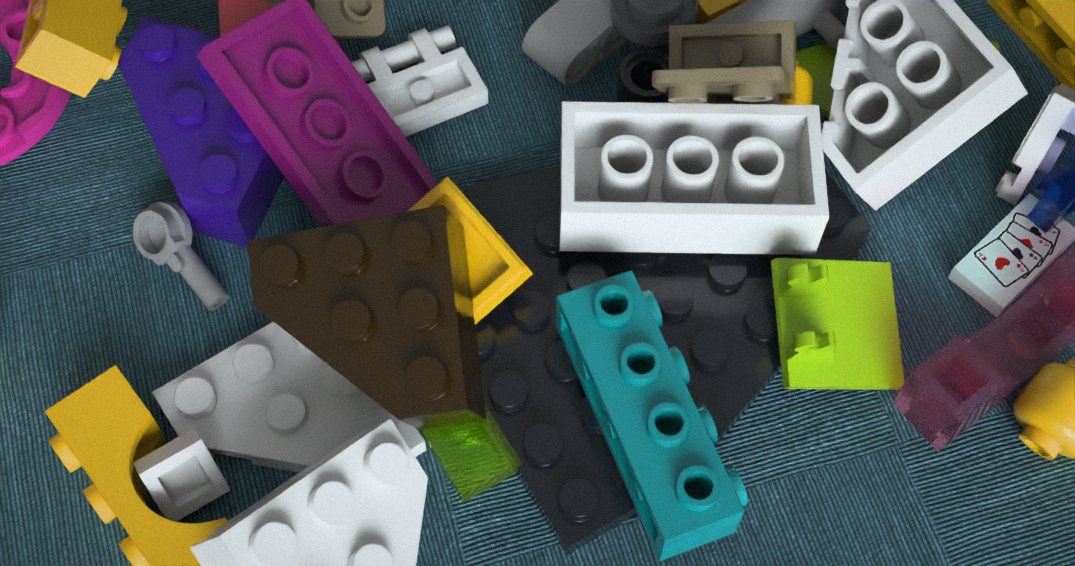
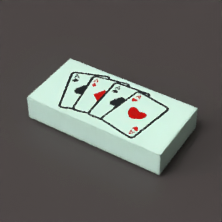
[948,193,1075,318]

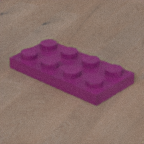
[196,0,439,227]

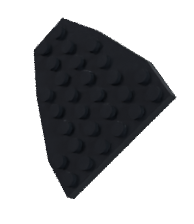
[461,166,871,555]

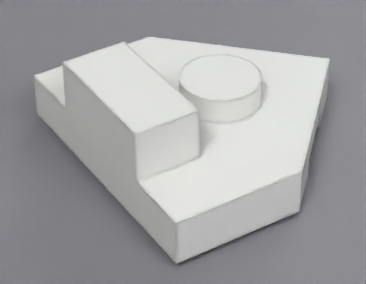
[995,83,1075,205]

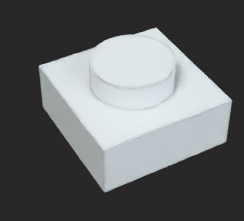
[133,428,231,522]

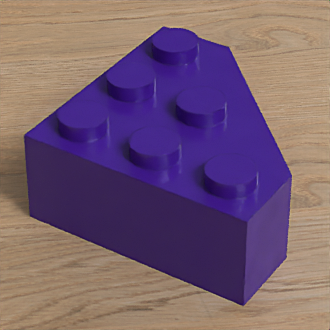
[118,16,284,248]

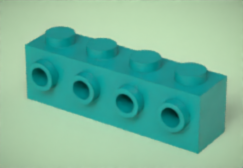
[556,270,748,562]

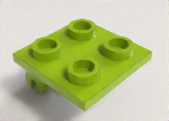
[771,258,905,390]

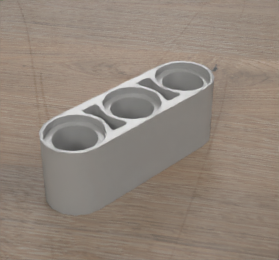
[522,0,628,87]

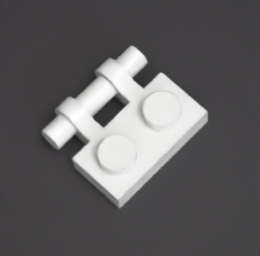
[351,25,488,137]

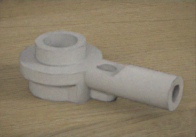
[133,201,229,311]

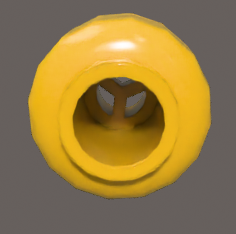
[1013,359,1075,461]

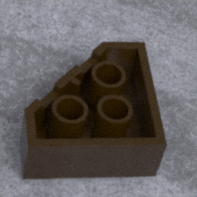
[248,205,486,430]

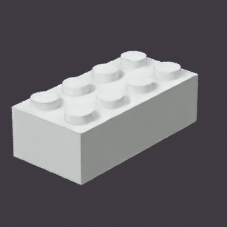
[560,101,829,255]

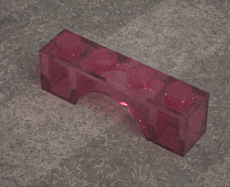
[893,248,1075,452]

